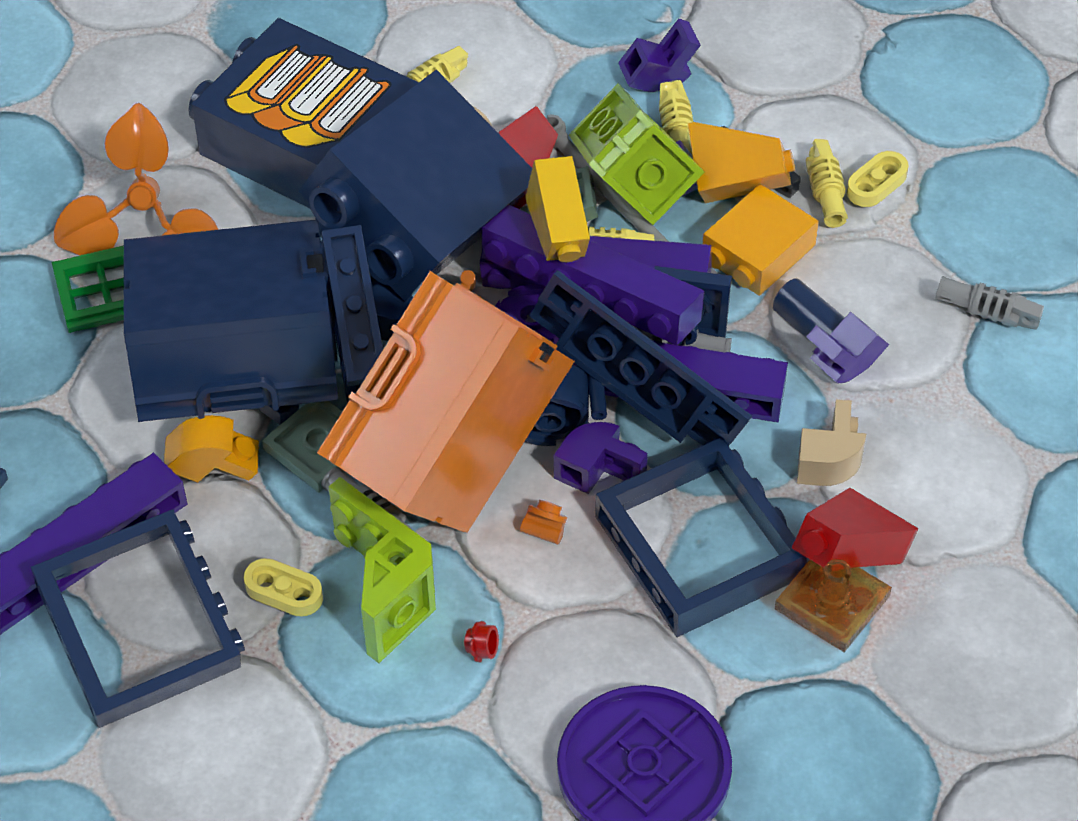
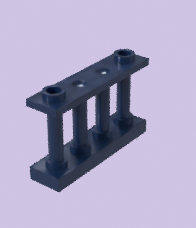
[322,225,383,403]

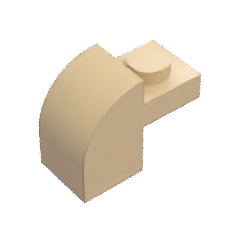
[797,399,866,486]

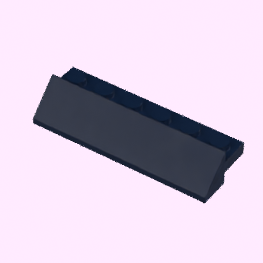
[529,270,752,446]

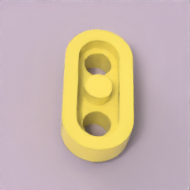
[847,151,909,207]
[244,558,323,617]

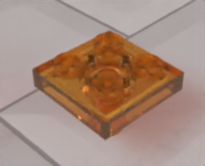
[775,559,892,653]

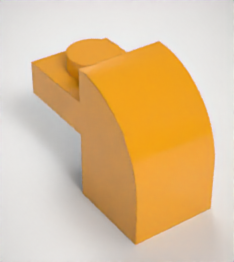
[164,415,259,483]

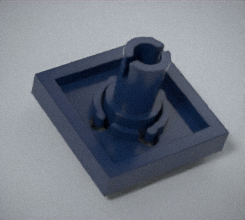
[654,266,732,345]

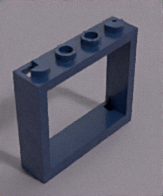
[595,437,807,637]
[31,509,245,729]

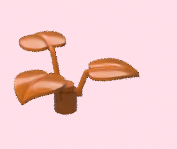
[54,103,219,255]

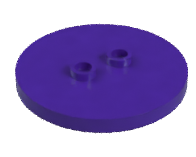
[557,685,732,821]

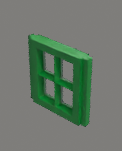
[52,245,124,333]

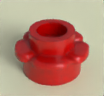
[464,621,499,663]

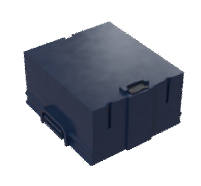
[124,219,339,422]

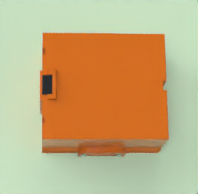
[317,271,575,533]

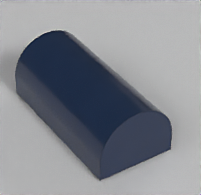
[773,278,845,346]

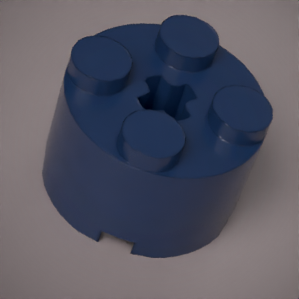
[525,365,589,446]

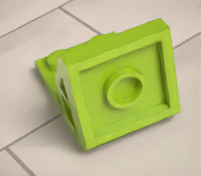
[568,83,705,225]
[328,477,436,663]

